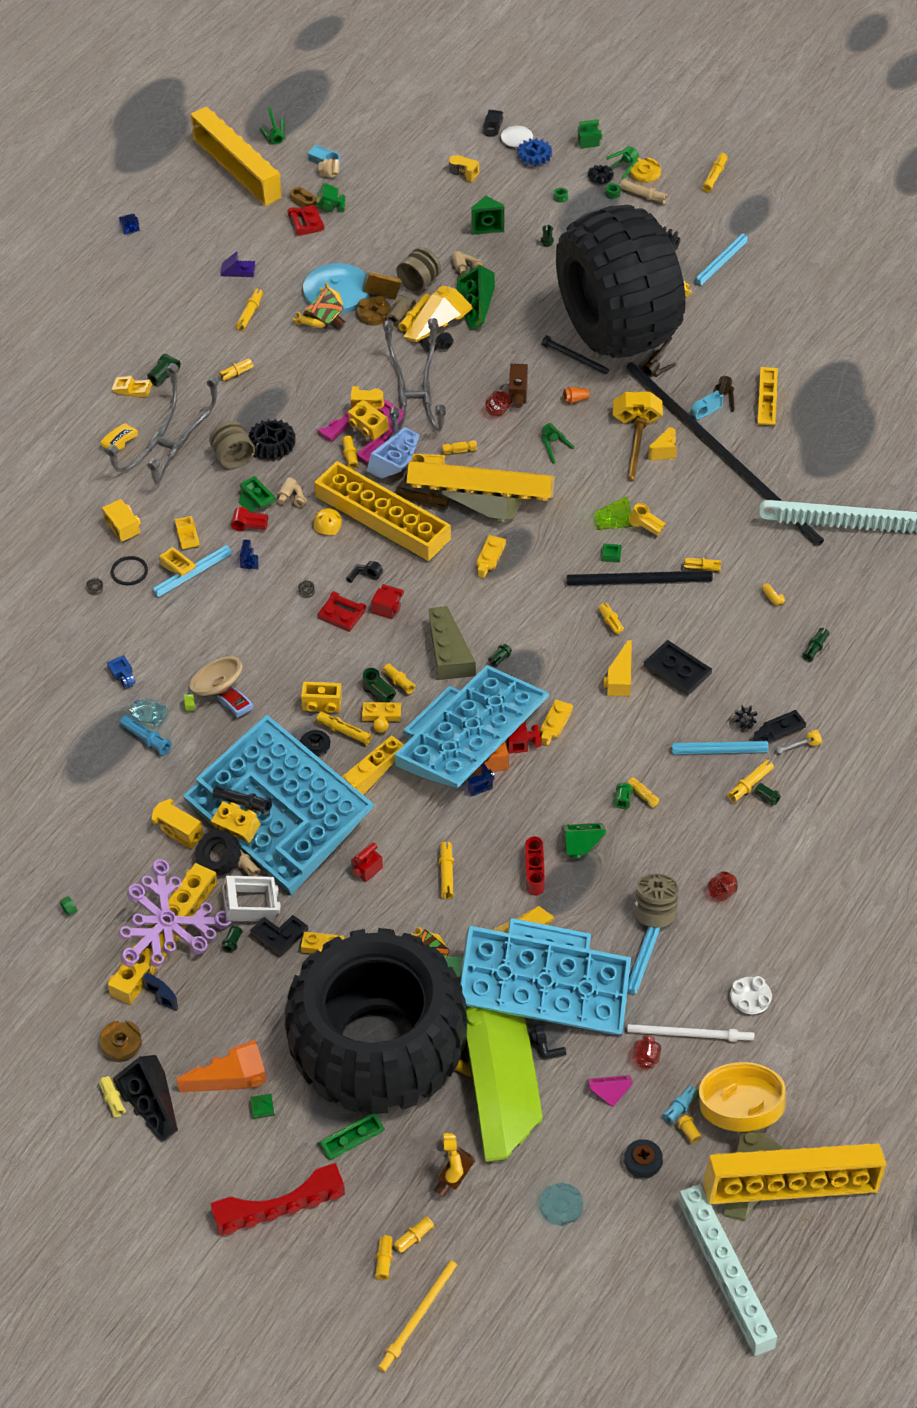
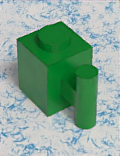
[577,119,602,149]
[316,183,346,212]

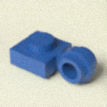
[107,655,135,688]

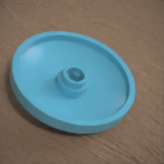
[303,263,370,314]

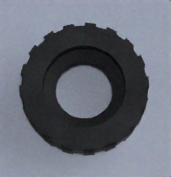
[195,829,242,876]

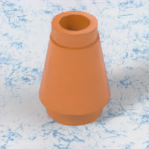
[563,386,590,404]

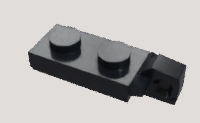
[753,710,807,742]

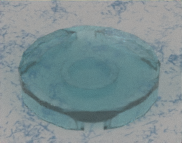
[540,1183,584,1226]

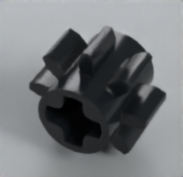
[734,704,758,729]

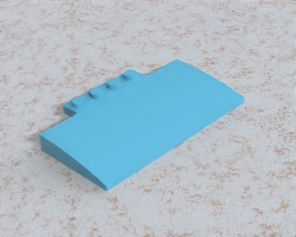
[394,665,549,788]
[460,918,631,1036]

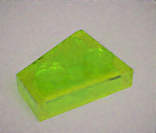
[594,496,633,530]

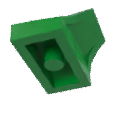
[238,476,276,512]

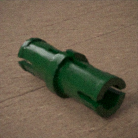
[802,628,830,662]

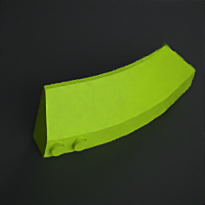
[466,1006,543,1162]

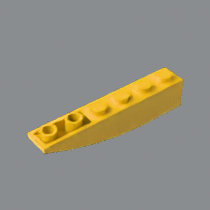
[342,735,404,795]

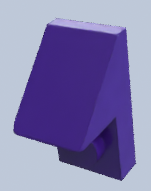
[221,251,256,277]

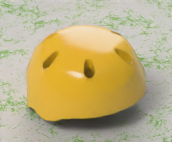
[313,508,342,535]

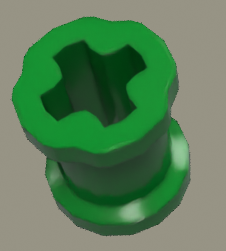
[613,783,633,809]

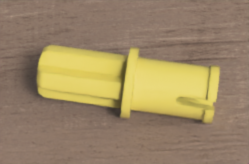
[99,1076,126,1117]

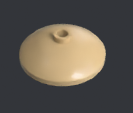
[190,656,243,696]

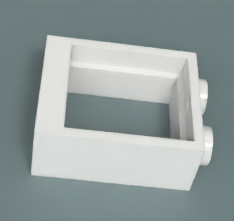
[223,876,280,922]

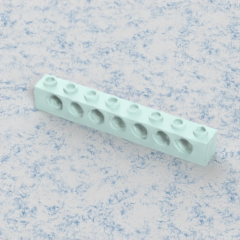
[679,1184,777,1356]

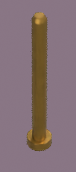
[628,418,647,481]

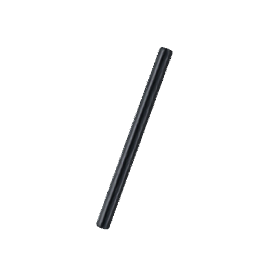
[566,570,713,586]

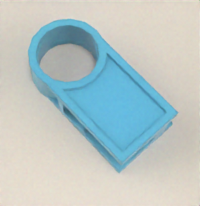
[307,145,340,165]
[690,390,723,419]

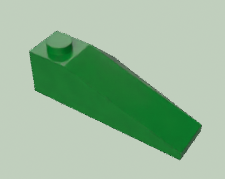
[457,265,495,330]

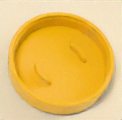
[699,1062,786,1132]

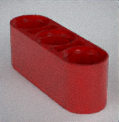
[525,836,545,896]

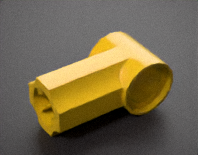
[628,503,666,536]

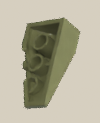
[442,490,522,523]
[723,1131,784,1221]

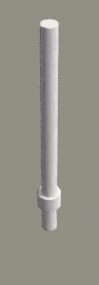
[628,1024,754,1042]

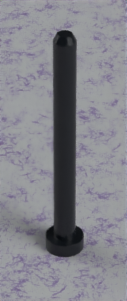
[541,335,609,374]

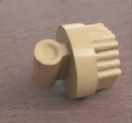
[318,159,339,178]

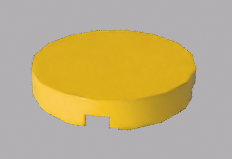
[629,158,661,183]

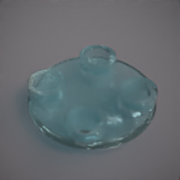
[130,698,168,726]

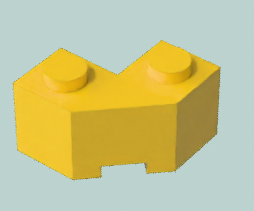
[613,392,663,424]

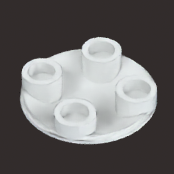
[501,126,533,149]
[730,976,772,1014]

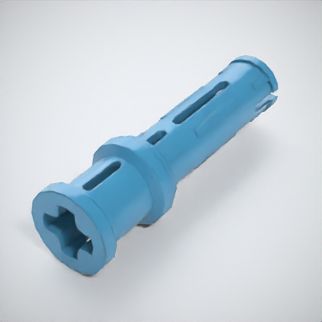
[120,715,172,756]

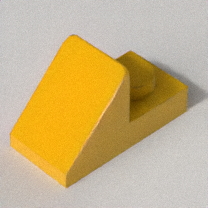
[648,427,677,460]

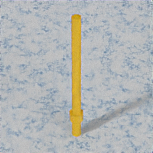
[377,1260,457,1373]

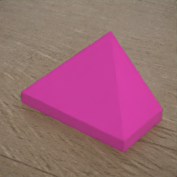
[587,1075,632,1107]

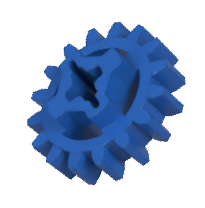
[517,138,552,167]

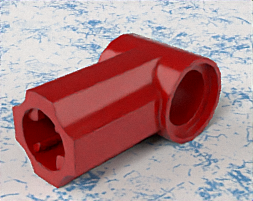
[231,507,269,531]

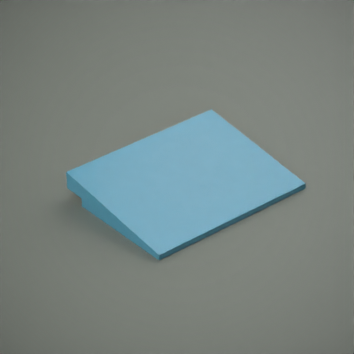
[183,715,374,896]

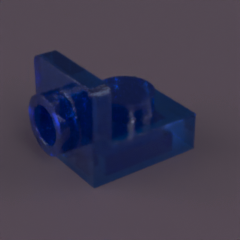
[119,213,140,234]
[240,539,259,570]
[468,764,495,797]

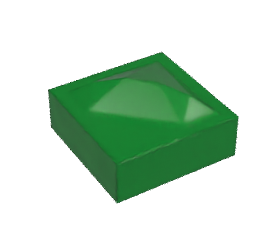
[250,1094,275,1119]

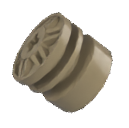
[396,247,441,292]
[209,421,255,469]
[634,873,679,928]

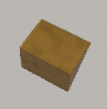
[363,272,402,299]

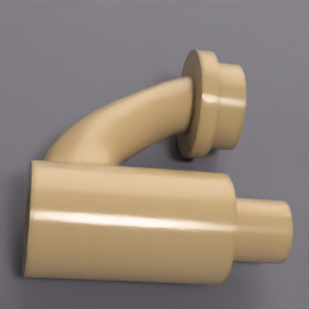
[451,251,484,275]
[277,477,307,507]

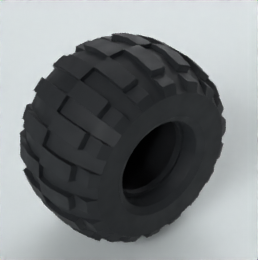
[556,205,686,358]
[285,928,467,1114]

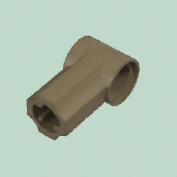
[387,294,416,326]

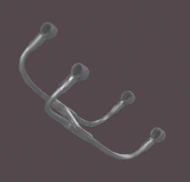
[383,318,446,433]
[106,363,219,485]

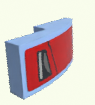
[217,687,253,718]

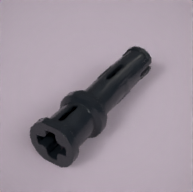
[212,786,272,815]

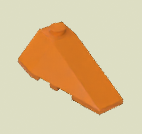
[176,1040,267,1092]

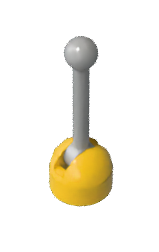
[776,729,822,754]

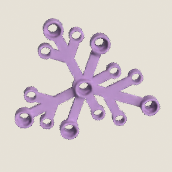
[118,859,231,967]

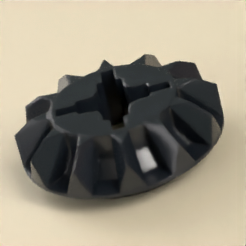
[588,164,614,184]
[300,730,331,757]

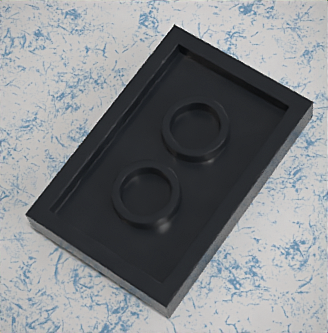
[643,640,712,696]

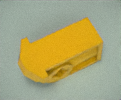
[151,799,204,850]

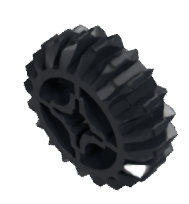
[248,418,296,461]

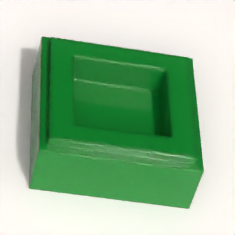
[602,543,622,563]

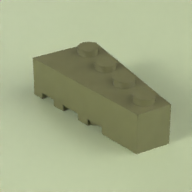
[429,606,476,680]

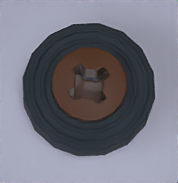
[624,1139,663,1178]

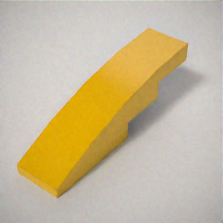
[757,367,778,426]

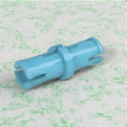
[662,1085,699,1125]

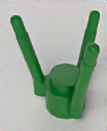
[260,107,285,144]
[606,146,639,179]
[541,423,574,464]

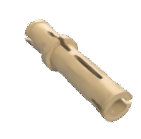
[620,179,668,204]

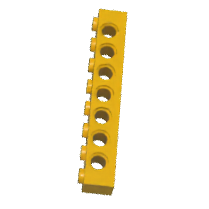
[108,863,218,1005]

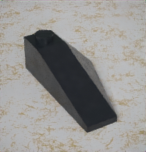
[112,1055,178,1142]

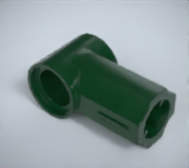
[147,353,181,385]
[363,668,396,703]

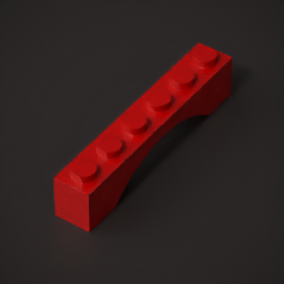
[210,1163,345,1236]

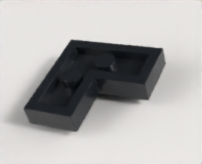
[250,915,308,956]

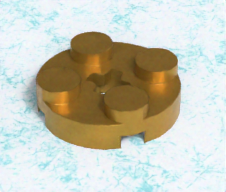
[357,296,391,326]
[100,1020,142,1063]

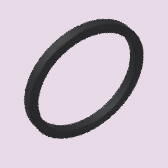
[111,556,148,586]

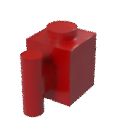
[371,584,404,619]
[507,722,542,754]
[351,842,383,882]

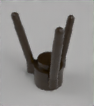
[642,337,676,377]
[713,376,735,412]

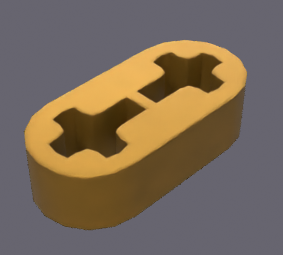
[290,187,316,207]

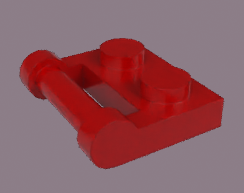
[287,205,325,236]
[317,591,367,632]

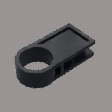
[483,109,503,137]

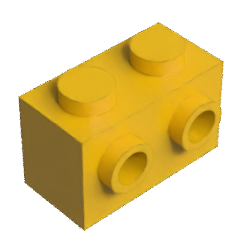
[102,499,141,542]
[301,681,343,713]
[211,801,261,844]

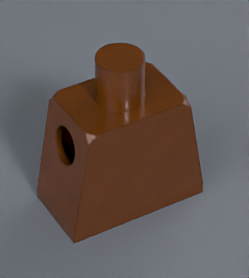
[509,363,528,408]

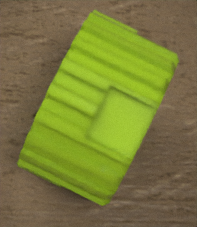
[184,694,195,712]

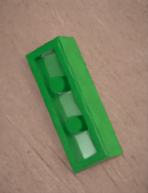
[317,1112,385,1161]

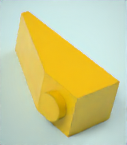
[604,640,632,697]

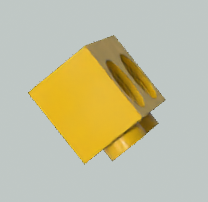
[348,400,389,441]

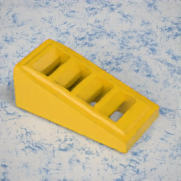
[159,547,196,576]

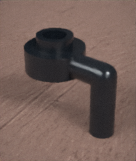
[421,332,454,353]
[346,561,383,583]
[530,1024,567,1059]

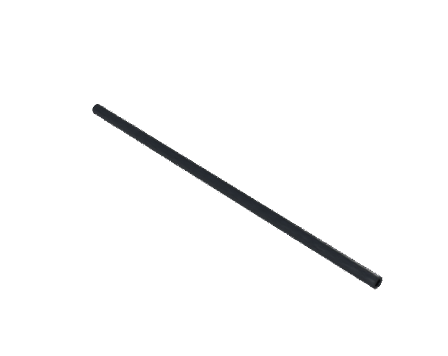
[626,362,824,546]

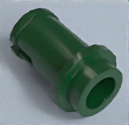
[541,225,554,247]
[488,644,512,667]
[755,783,781,805]
[222,926,243,953]

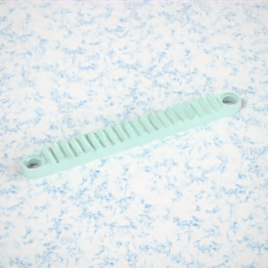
[759,500,917,534]

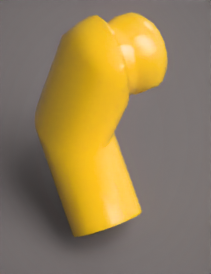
[762,583,785,606]

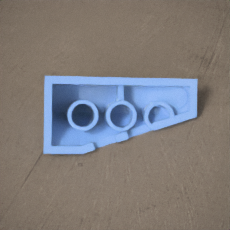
[367,427,420,479]

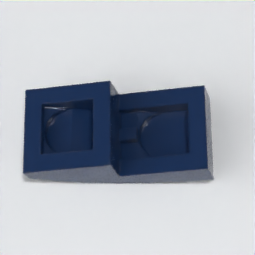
[143,972,178,1011]

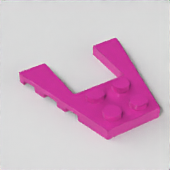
[318,400,404,465]

